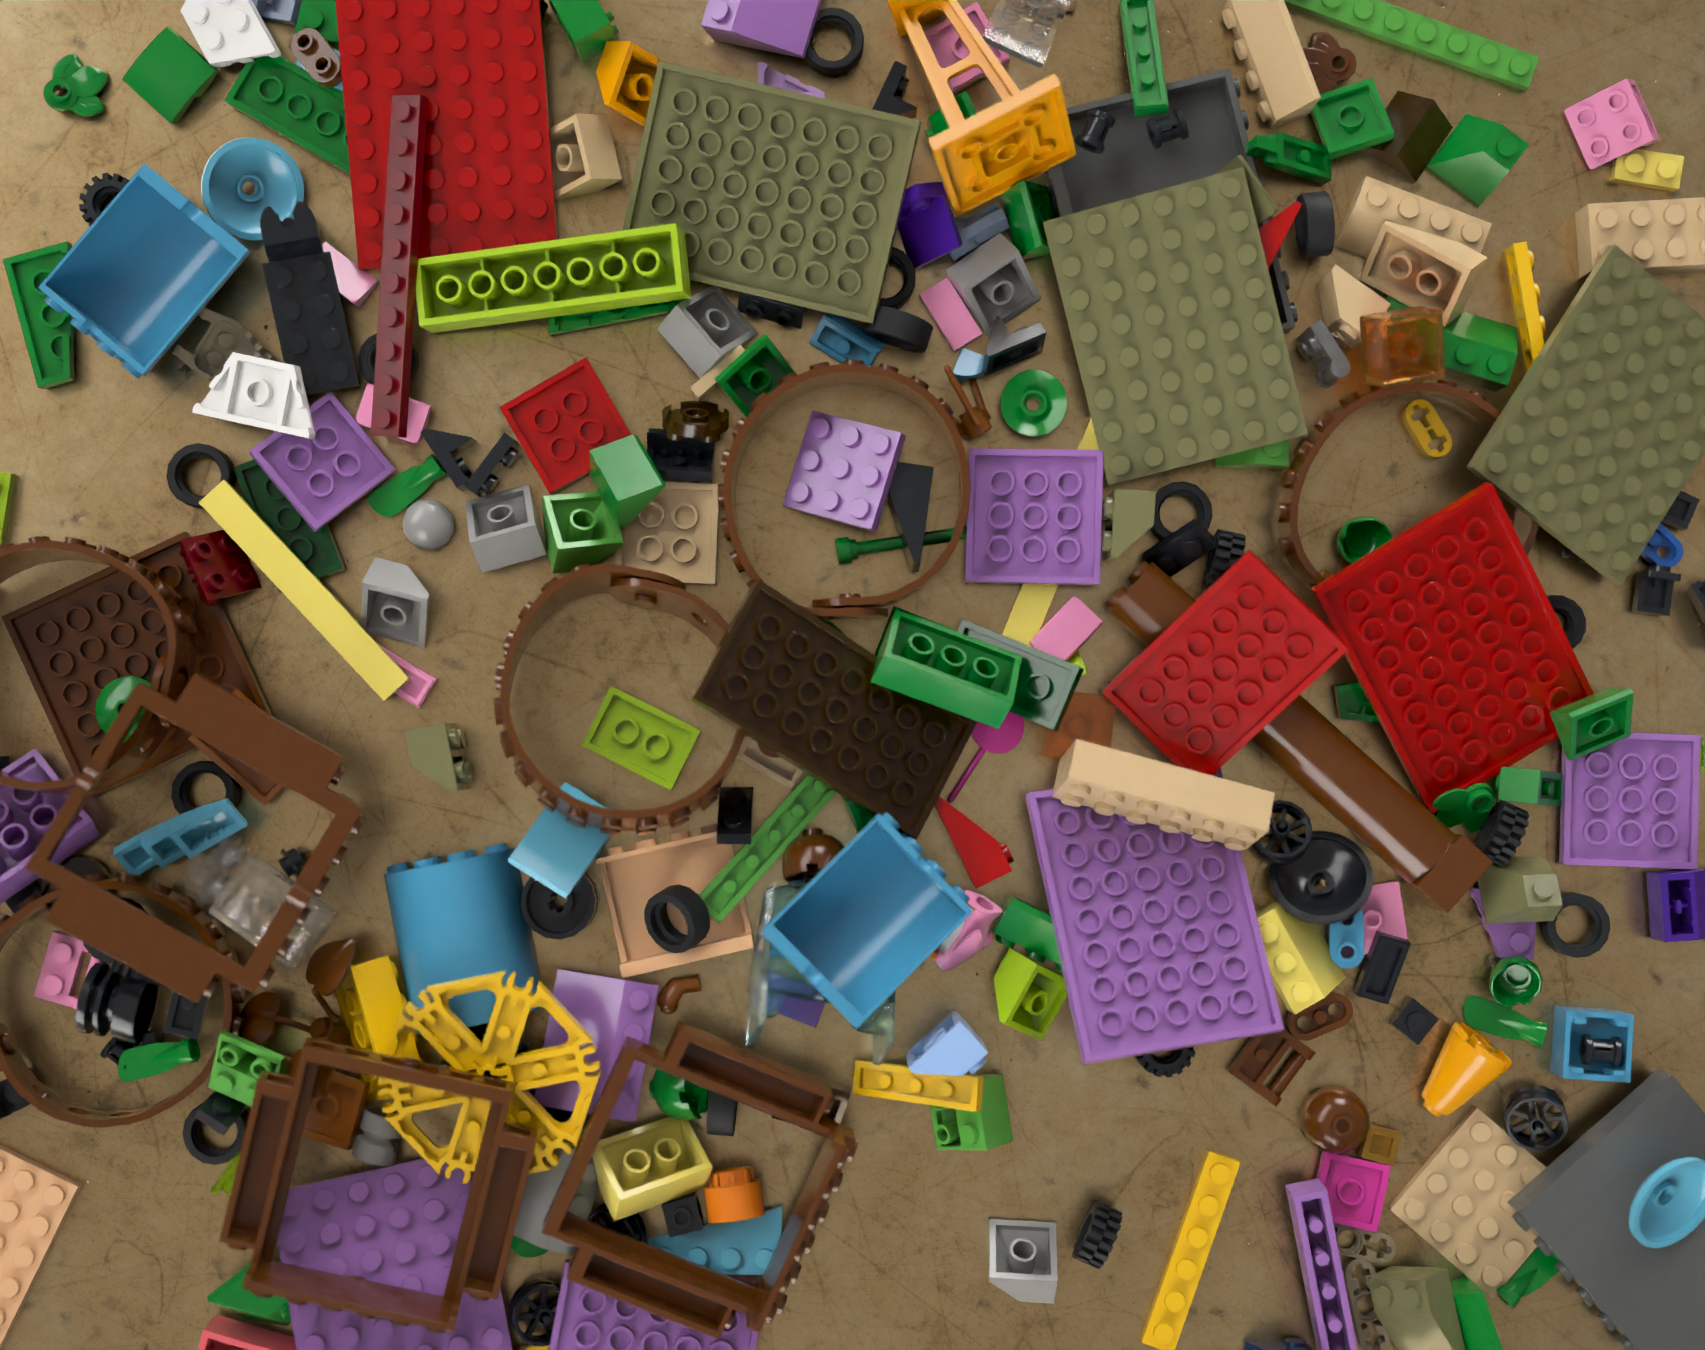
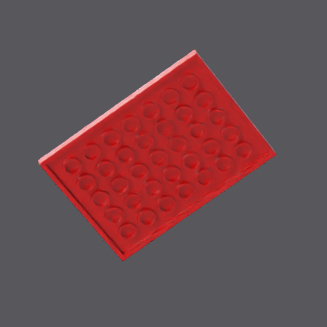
[335,0,558,270]
[1311,482,1594,814]

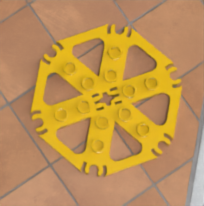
[377,970,601,1184]

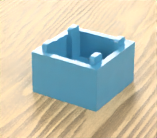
[1550,1005,1634,1083]

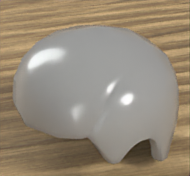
[403,499,454,550]

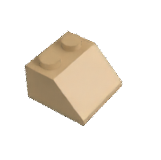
[550,113,622,201]
[1317,264,1391,348]

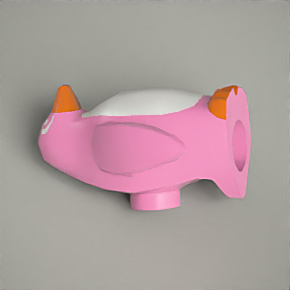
[930,890,1003,971]

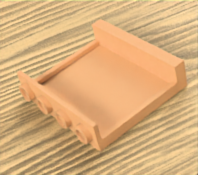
[595,824,756,978]

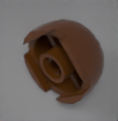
[782,829,844,885]
[1300,1085,1370,1154]

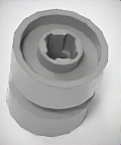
[352,1107,402,1166]

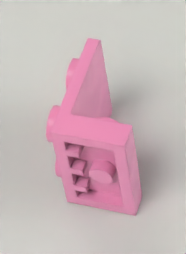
[1565,78,1661,169]

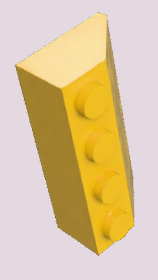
[335,955,425,1101]

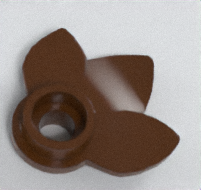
[1303,32,1356,94]

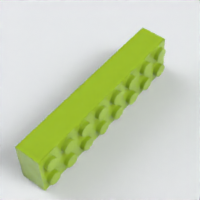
[416,223,692,333]

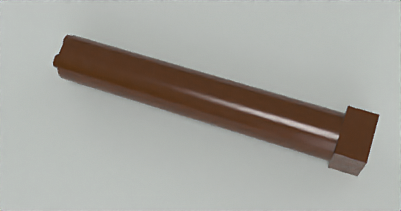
[1105,561,1493,913]

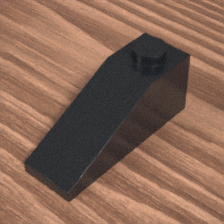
[888,462,934,572]

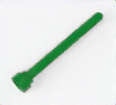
[835,526,967,565]

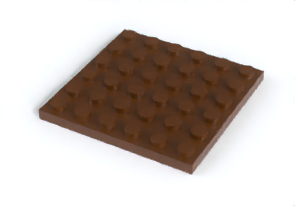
[2,532,272,799]

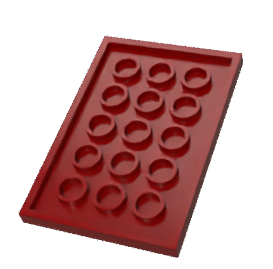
[1102,549,1349,775]

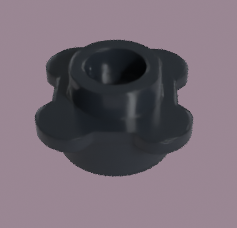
[278,847,306,879]

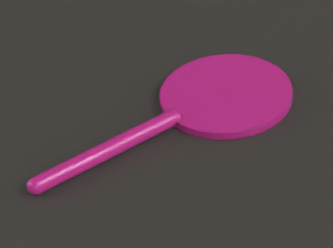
[947,712,1024,803]

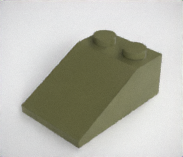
[1367,1266,1465,1350]

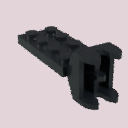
[260,201,360,396]

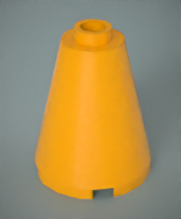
[1421,1021,1513,1117]

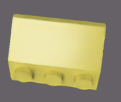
[1256,901,1346,1014]
[592,1116,713,1221]

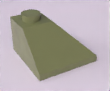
[1478,856,1563,924]

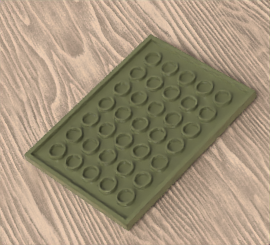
[622,60,922,324]
[1043,167,1308,485]
[1466,245,1705,584]

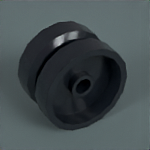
[520,871,600,940]

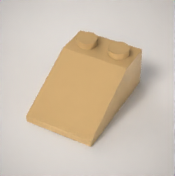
[1359,221,1488,327]

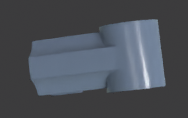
[949,203,1010,263]

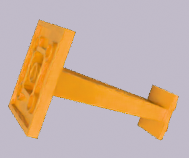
[886,0,1077,217]

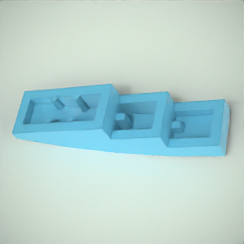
[113,798,248,875]

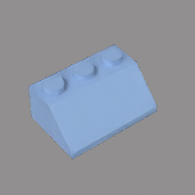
[906,1009,988,1076]

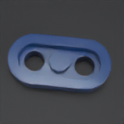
[1641,523,1683,567]

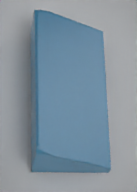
[809,313,886,366]

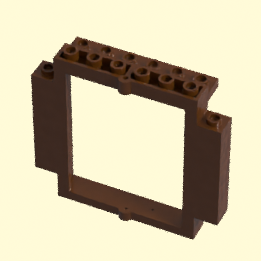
[25,674,366,1003]
[542,1021,858,1339]
[219,1038,538,1333]

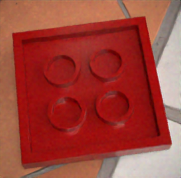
[499,357,632,495]

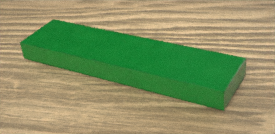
[1119,0,1169,116]

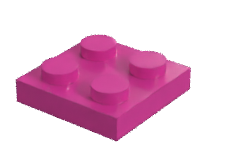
[1316,1151,1391,1232]

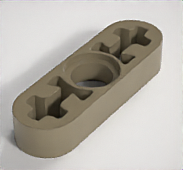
[1333,1223,1397,1264]
[1342,1257,1390,1350]

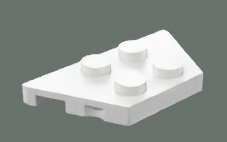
[180,0,281,68]
[192,352,315,439]

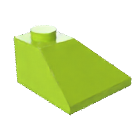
[993,948,1068,1041]

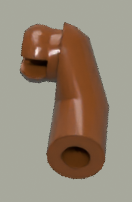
[657,975,701,1014]

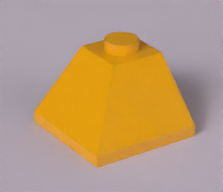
[596,41,663,127]

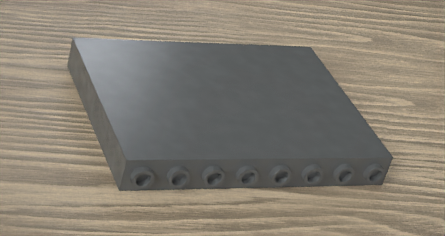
[1044,68,1298,334]
[1507,1068,1705,1350]

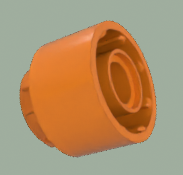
[703,1166,766,1223]

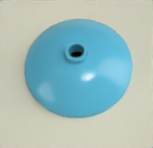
[201,137,304,240]
[1629,1157,1705,1248]

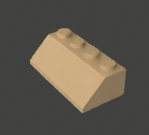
[1222,0,1321,130]
[1334,176,1492,259]

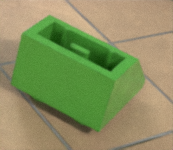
[208,1030,290,1106]
[930,1074,1013,1151]

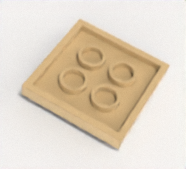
[615,482,719,585]

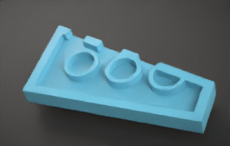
[647,1205,783,1275]

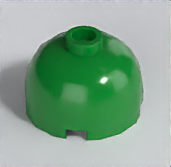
[649,1069,709,1120]

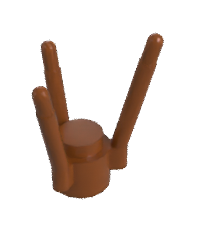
[944,365,992,441]

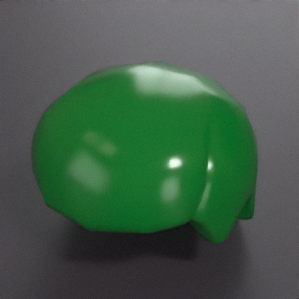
[1336,516,1392,564]
[1489,956,1543,1009]

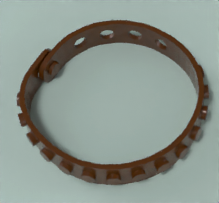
[1274,377,1539,588]
[0,872,245,1128]

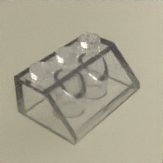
[208,855,340,971]

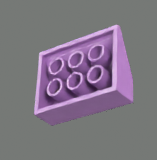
[701,0,822,58]
[0,748,101,904]
[534,969,659,1122]

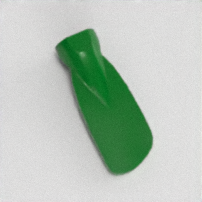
[368,454,447,517]
[1463,995,1548,1047]
[118,1038,201,1082]
[1496,1247,1558,1309]

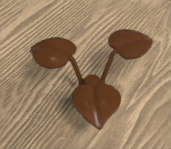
[239,939,357,1099]

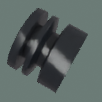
[75,963,159,1044]

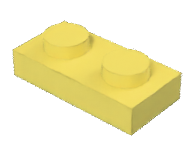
[1609,149,1684,192]

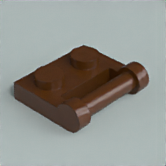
[1227,1029,1316,1107]

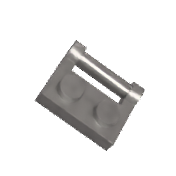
[1296,319,1351,388]

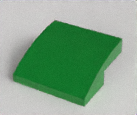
[122,27,219,123]

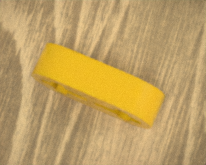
[1401,399,1452,459]

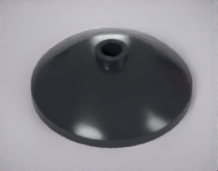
[1270,831,1373,925]

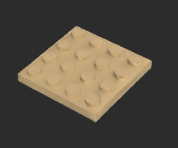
[1387,1106,1546,1299]

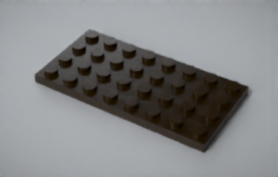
[688,579,977,839]

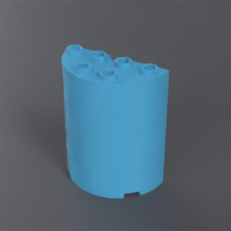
[38,163,251,379]
[760,812,974,1029]
[384,843,542,1034]

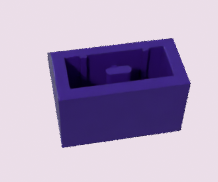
[1646,868,1705,942]

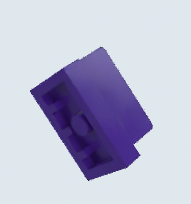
[898,182,963,269]

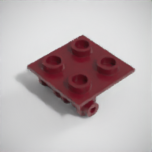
[179,529,261,607]

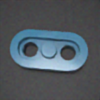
[1329,910,1364,969]

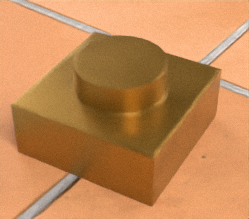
[1358,1124,1402,1166]

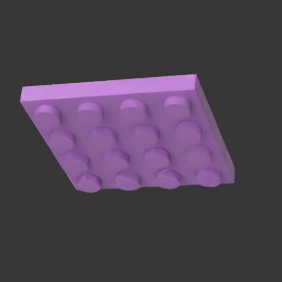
[965,448,1104,585]
[1559,732,1701,869]

